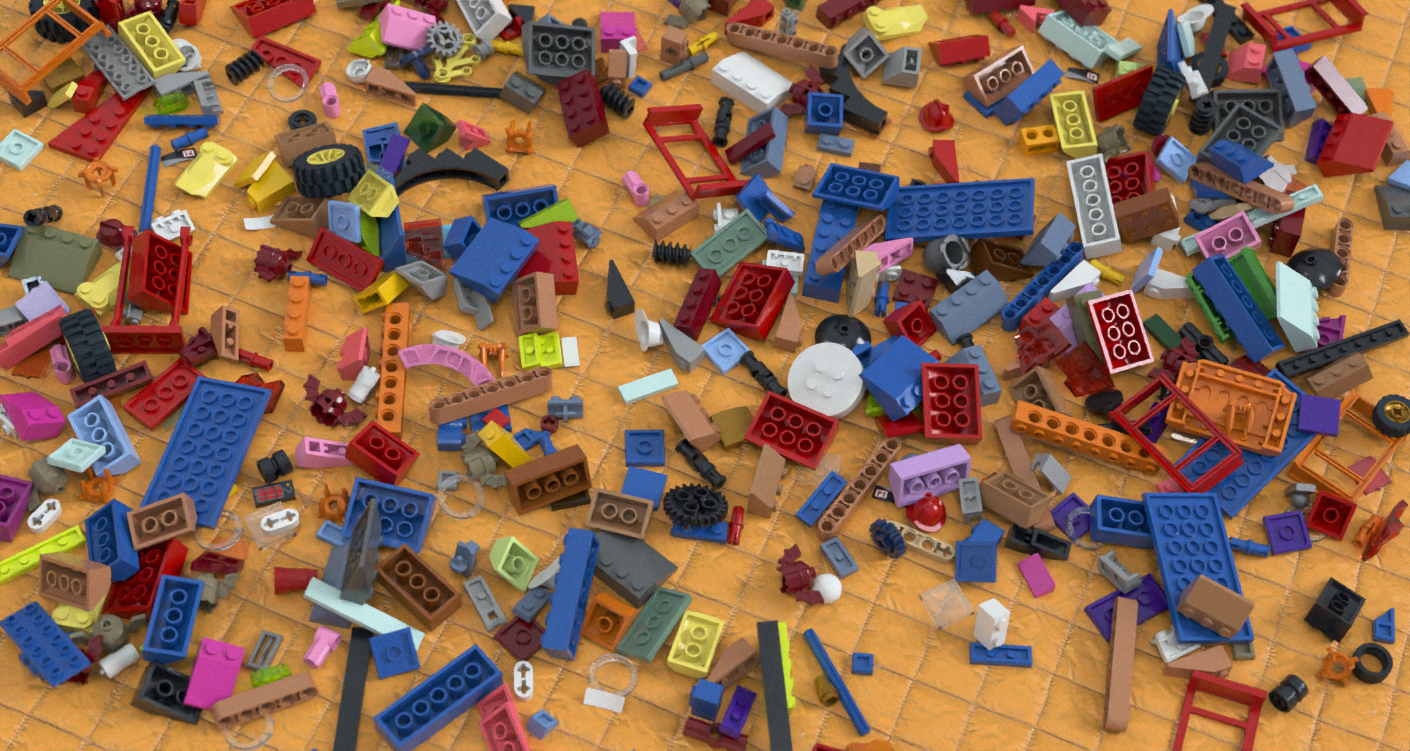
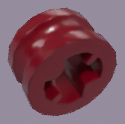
[540,414,558,434]

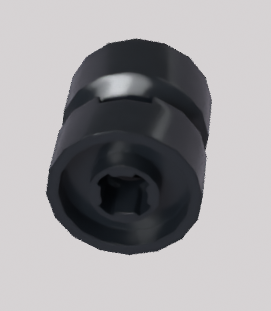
[256,449,293,484]
[1268,674,1309,713]

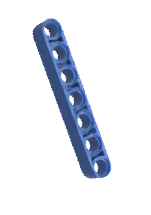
[1001,242,1084,332]

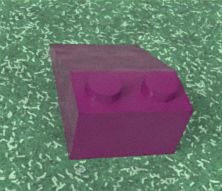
[0,474,34,543]

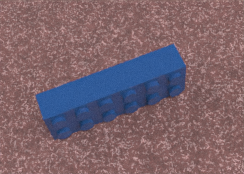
[802,199,859,303]
[1192,254,1286,363]
[540,527,600,661]
[373,644,503,751]

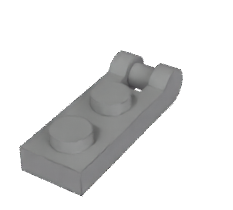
[1189,198,1236,214]
[463,575,507,632]

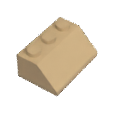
[846,250,881,317]

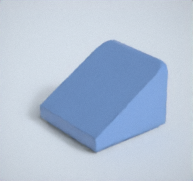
[526,709,558,740]

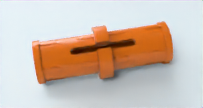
[1352,514,1383,548]

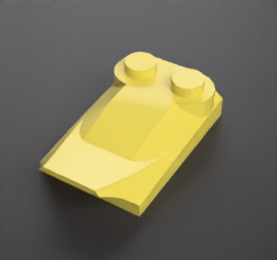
[862,4,928,41]
[174,142,238,200]
[347,169,399,218]
[74,256,131,320]
[52,582,112,635]
[666,610,725,679]

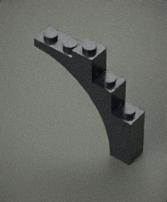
[819,42,888,135]
[394,148,509,197]

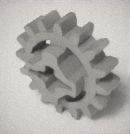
[425,21,464,59]

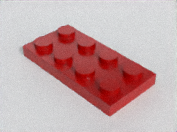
[1092,64,1153,122]
[306,227,385,291]
[123,358,206,431]

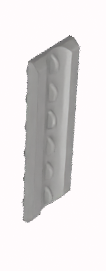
[81,24,156,101]

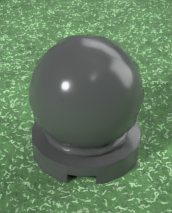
[923,234,970,273]

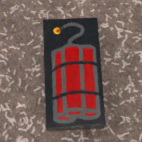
[252,479,296,508]

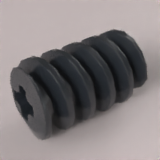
[225,49,265,86]
[600,83,636,119]
[1188,97,1218,135]
[652,240,692,267]

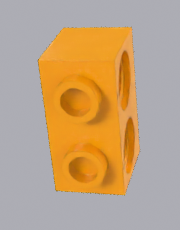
[1018,125,1060,156]

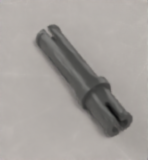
[659,51,709,82]

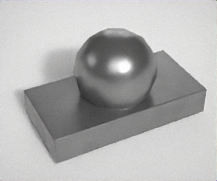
[1285,483,1316,509]

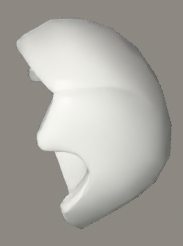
[345,59,372,84]
[811,573,842,604]

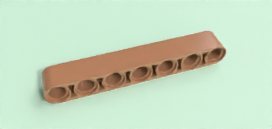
[726,22,838,69]
[1188,162,1294,214]
[815,215,886,276]
[429,366,553,425]
[994,414,1057,532]
[817,437,901,542]
[1103,596,1138,733]

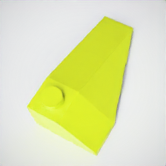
[347,0,400,58]

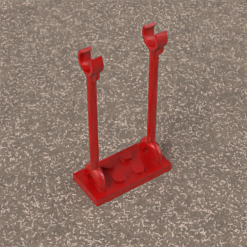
[102,226,193,354]

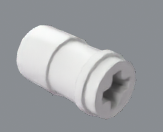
[347,366,380,403]
[98,643,141,679]

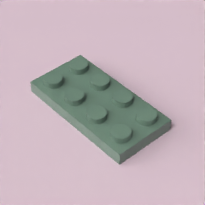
[690,209,768,278]
[615,586,693,663]

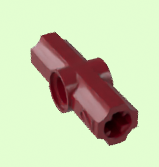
[683,716,749,751]

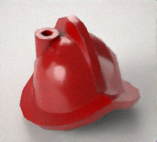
[919,99,954,132]
[906,492,947,532]

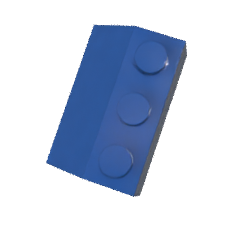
[1208,139,1274,184]

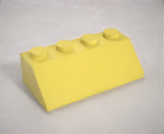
[118,11,186,79]
[1049,91,1098,159]

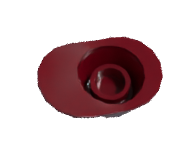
[96,219,138,251]

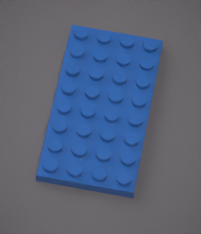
[885,178,1035,242]
[1174,368,1318,520]
[139,376,272,530]
[1142,492,1255,644]

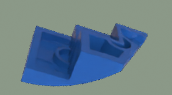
[362,122,407,169]

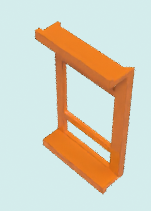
[0,0,112,106]
[1286,388,1408,503]

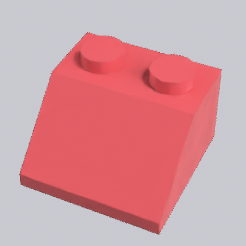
[1225,43,1266,84]
[338,328,370,381]

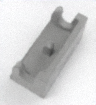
[193,78,223,115]
[1031,454,1072,494]
[958,477,983,524]
[1098,551,1142,594]

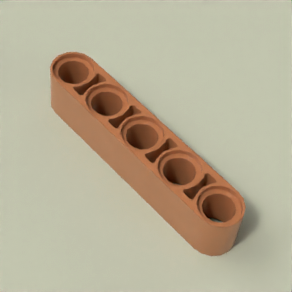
[1327,218,1354,298]
[210,672,318,730]

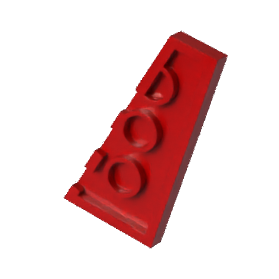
[251,36,322,91]

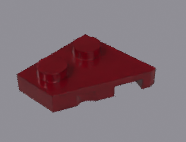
[179,327,218,367]
[190,551,245,574]

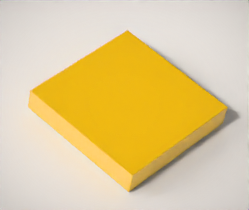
[234,151,276,188]

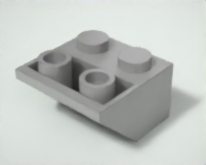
[882,46,922,88]

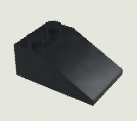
[1304,577,1366,643]
[130,660,202,725]

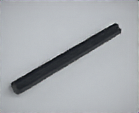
[404,81,503,99]

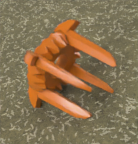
[505,120,535,154]
[78,157,119,197]
[477,342,510,378]
[1222,400,1259,437]
[78,466,119,504]
[315,484,351,523]
[1316,647,1359,688]

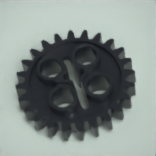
[663,483,728,529]

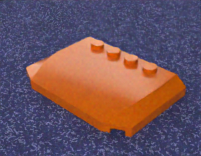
[1165,359,1297,456]

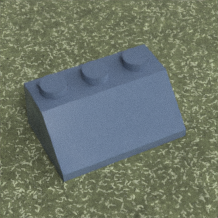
[1020,212,1076,266]
[944,345,1002,407]

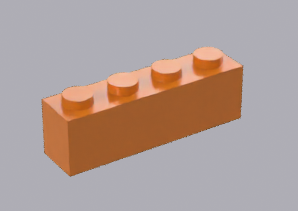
[283,276,311,352]

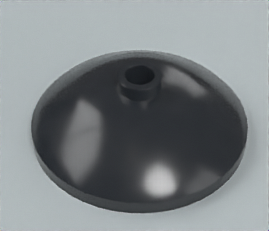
[1286,247,1342,292]
[815,314,871,350]

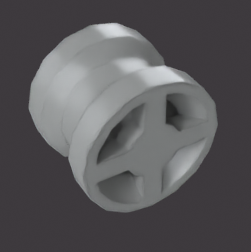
[472,39,494,61]

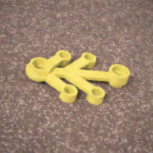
[431,33,481,84]

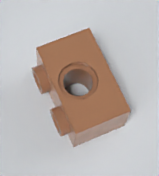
[660,26,689,65]

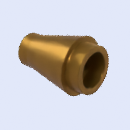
[814,674,839,707]

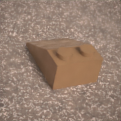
[270,195,332,237]

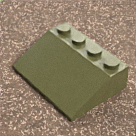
[8,224,103,295]

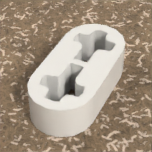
[27,499,62,534]
[261,508,300,536]
[514,661,533,702]

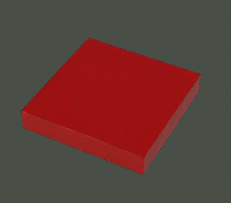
[875,411,924,438]

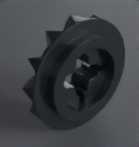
[288,110,317,130]

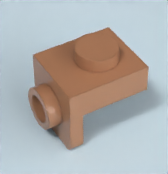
[793,164,818,191]

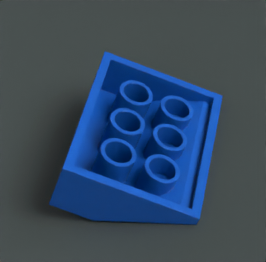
[1157,9,1184,73]
[812,163,899,211]
[376,177,407,272]
[449,217,540,304]
[859,335,939,422]
[341,477,437,554]

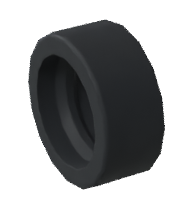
[1352,643,1393,684]

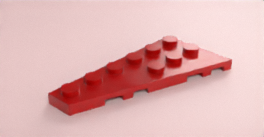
[48,86,152,162]

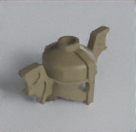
[663,0,711,29]
[1096,124,1132,163]
[459,429,507,490]
[27,455,69,513]
[192,572,240,614]
[68,613,146,654]

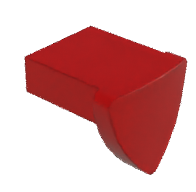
[499,16,523,42]

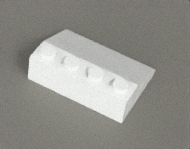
[711,51,793,114]

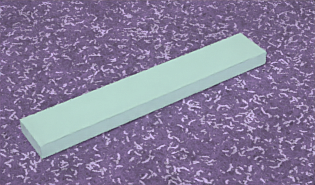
[303,577,425,651]

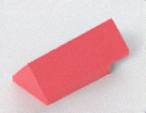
[0,305,67,371]
[476,683,531,751]

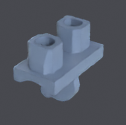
[572,218,602,248]
[548,396,583,423]
[449,540,480,579]

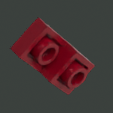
[358,0,390,21]

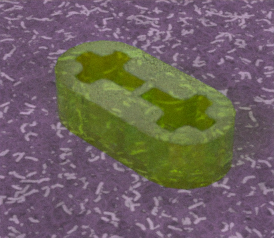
[153,92,189,115]
[250,664,292,688]

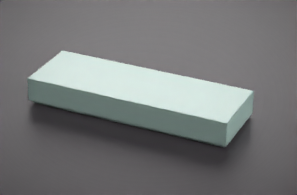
[1105,38,1143,61]
[618,368,679,405]

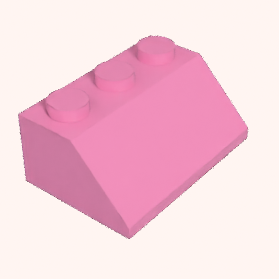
[379,3,436,51]
[1194,210,1262,260]

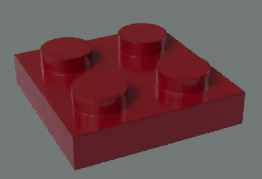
[892,269,938,311]

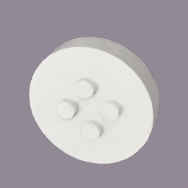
[788,342,866,419]

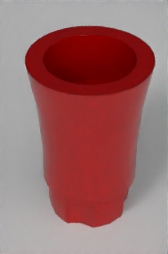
[274,566,318,595]

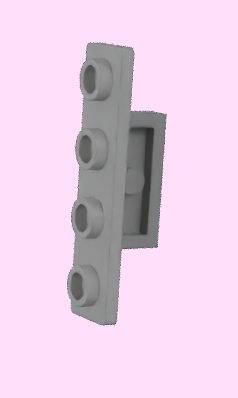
[452,278,494,331]

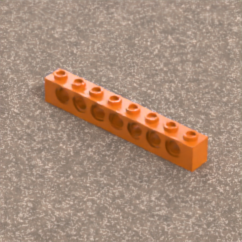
[375,303,411,440]
[1009,400,1165,475]

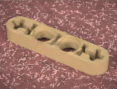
[887,520,955,564]

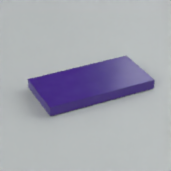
[1084,573,1169,642]

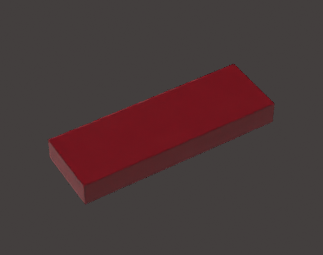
[725,122,776,165]

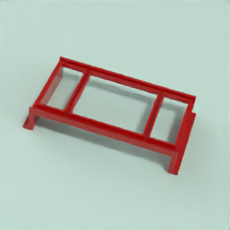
[1241,0,1368,52]
[643,104,750,201]
[1107,372,1244,493]
[1172,669,1268,751]

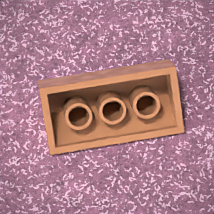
[961,45,1035,107]
[39,551,112,612]

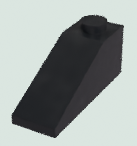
[605,259,635,319]

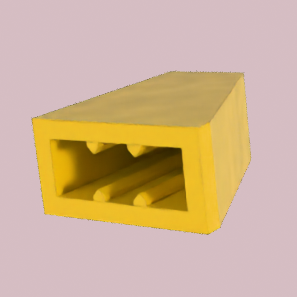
[247,160,296,214]
[353,270,410,314]
[478,420,532,468]

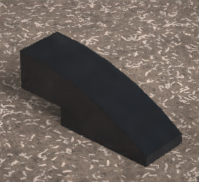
[1004,524,1072,561]

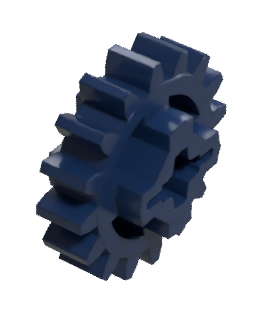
[869,518,907,559]

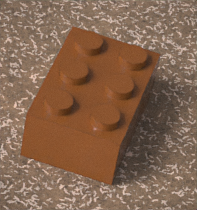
[1114,187,1180,243]

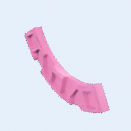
[398,344,496,386]

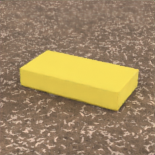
[47,81,78,109]

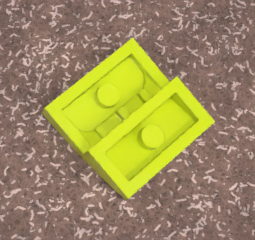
[518,331,563,370]

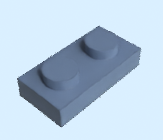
[816,133,855,158]
[820,536,859,579]
[512,585,552,623]

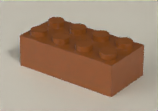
[504,444,592,515]
[375,543,462,632]

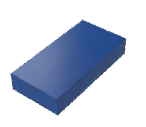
[755,190,794,223]

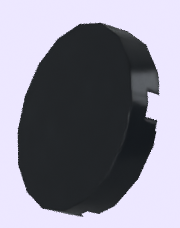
[1085,389,1124,414]

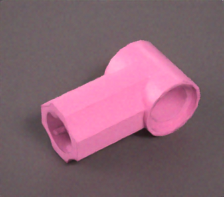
[319,82,341,118]
[622,170,649,207]
[49,344,75,384]
[303,626,342,669]

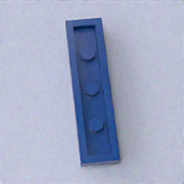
[144,115,220,128]

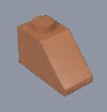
[606,49,627,89]

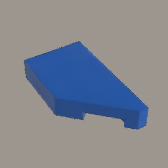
[513,428,550,452]
[1372,608,1395,644]

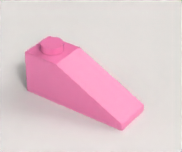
[862,237,914,273]
[295,437,354,469]

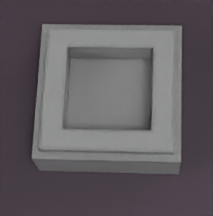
[437,470,459,492]

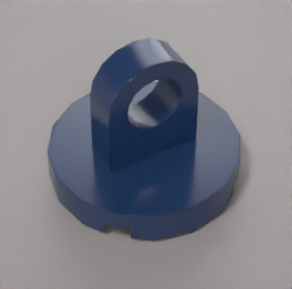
[399,45,432,80]

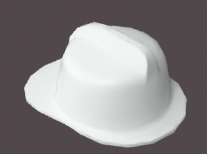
[1177,4,1214,33]
[172,38,202,72]
[634,309,663,352]
[431,330,467,349]
[528,556,561,589]

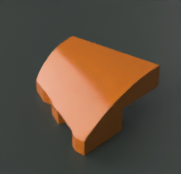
[1364,88,1394,116]

